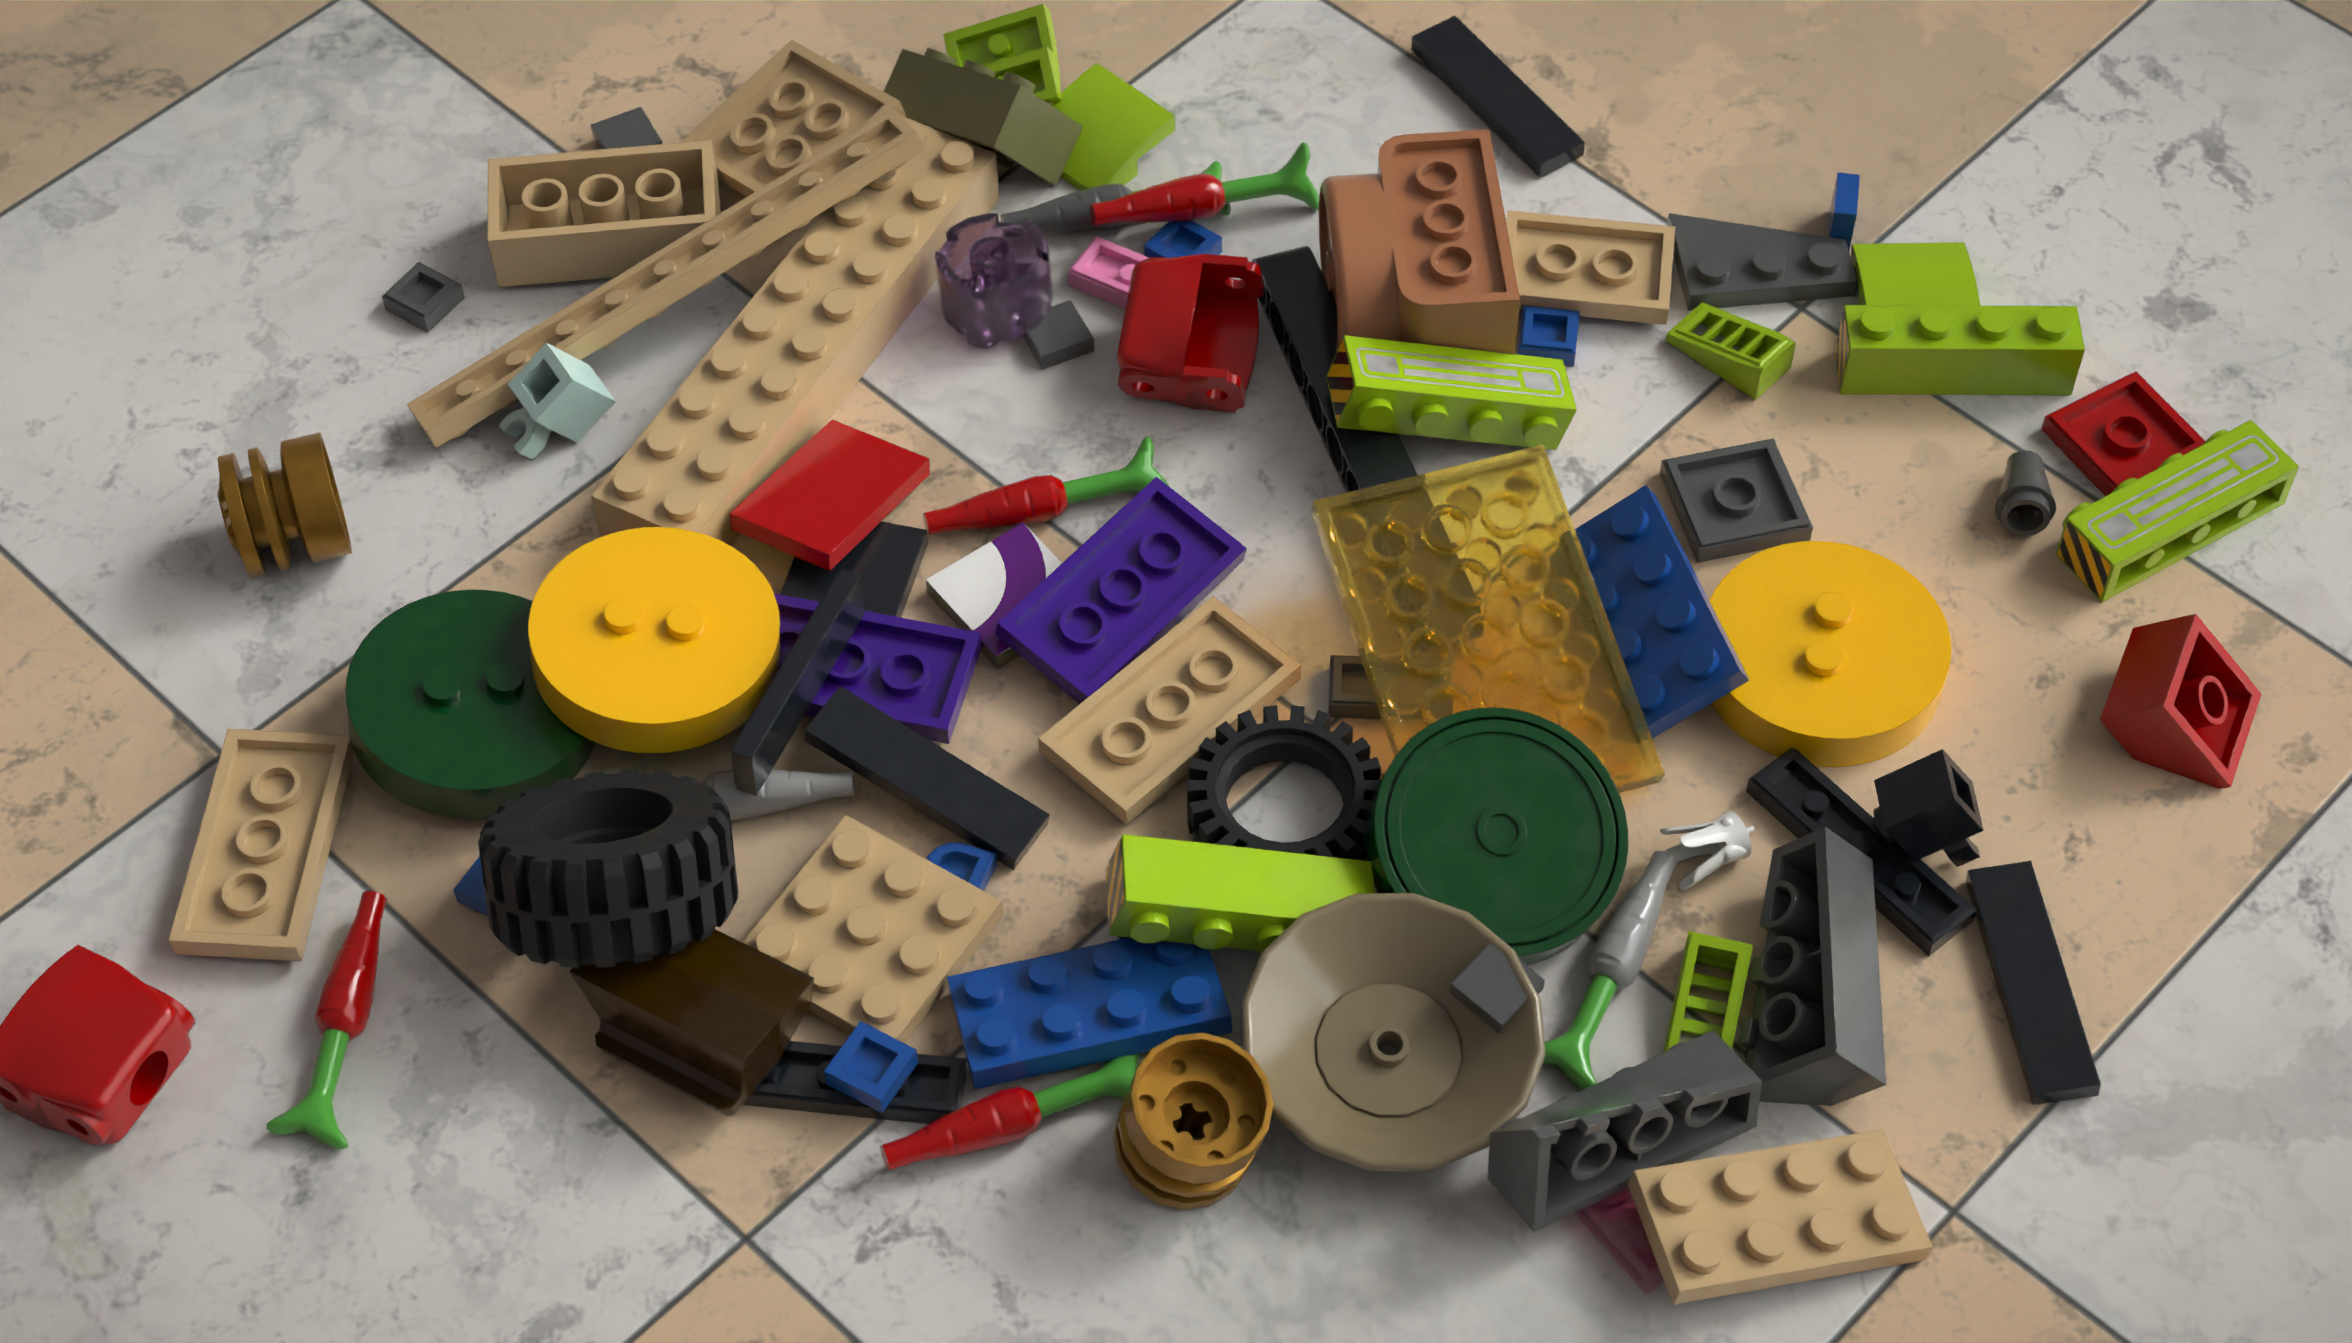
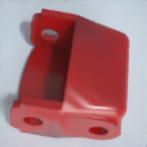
[1117,254,1265,413]
[0,945,196,1146]

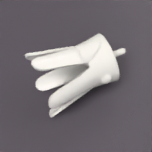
[1660,811,1755,891]

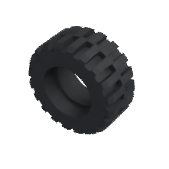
[478,770,738,968]

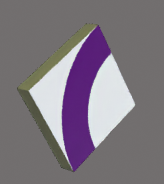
[926,523,1062,669]

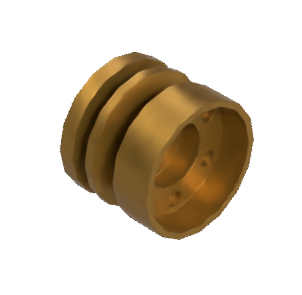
[217,432,352,578]
[1113,1033,1274,1210]

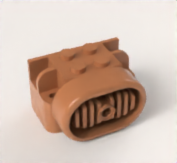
[1319,129,1520,354]

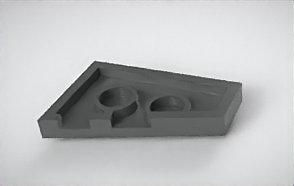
[1667,213,1858,311]

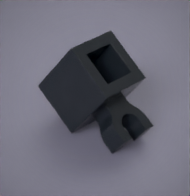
[1873,749,1984,867]

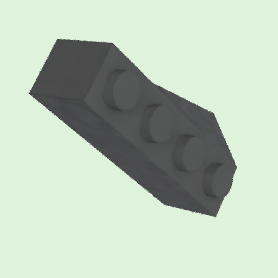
[1738,827,1886,1106]
[1487,1030,1762,1232]

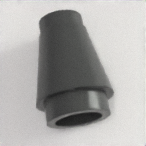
[1995,450,2056,536]

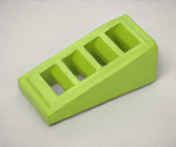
[1665,302,1796,400]
[1663,931,1753,1053]

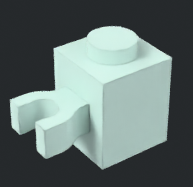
[499,343,616,460]

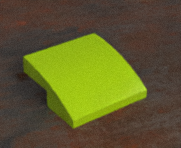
[943,3,1061,104]
[1051,62,1175,190]
[1851,242,1980,305]

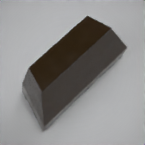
[569,929,814,1117]

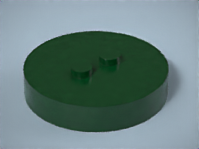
[345,590,595,819]
[1365,707,1629,966]

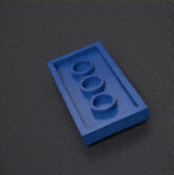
[1544,485,1749,744]
[947,938,1233,1090]

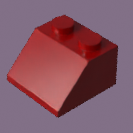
[2100,614,2262,789]

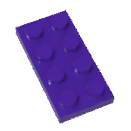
[995,476,1247,704]
[774,593,982,744]

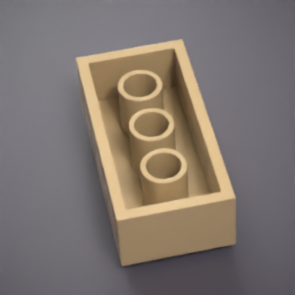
[487,140,721,287]

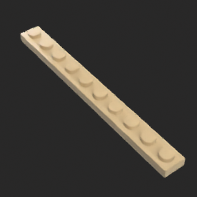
[407,109,925,448]

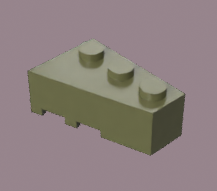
[884,48,1083,187]

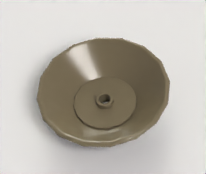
[1240,893,1546,1171]

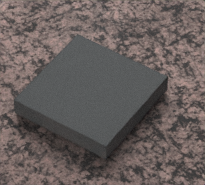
[1660,438,1813,563]

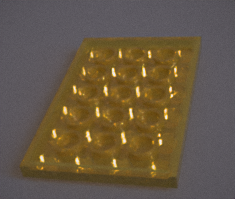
[1311,445,1665,793]

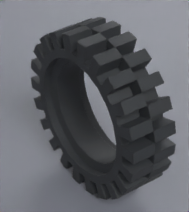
[1187,705,1381,861]

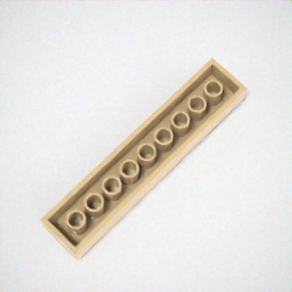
[591,115,999,546]

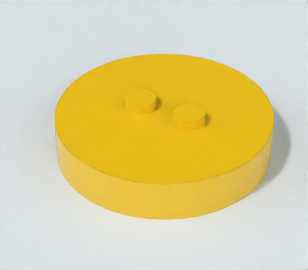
[528,527,780,753]
[1709,541,1952,767]

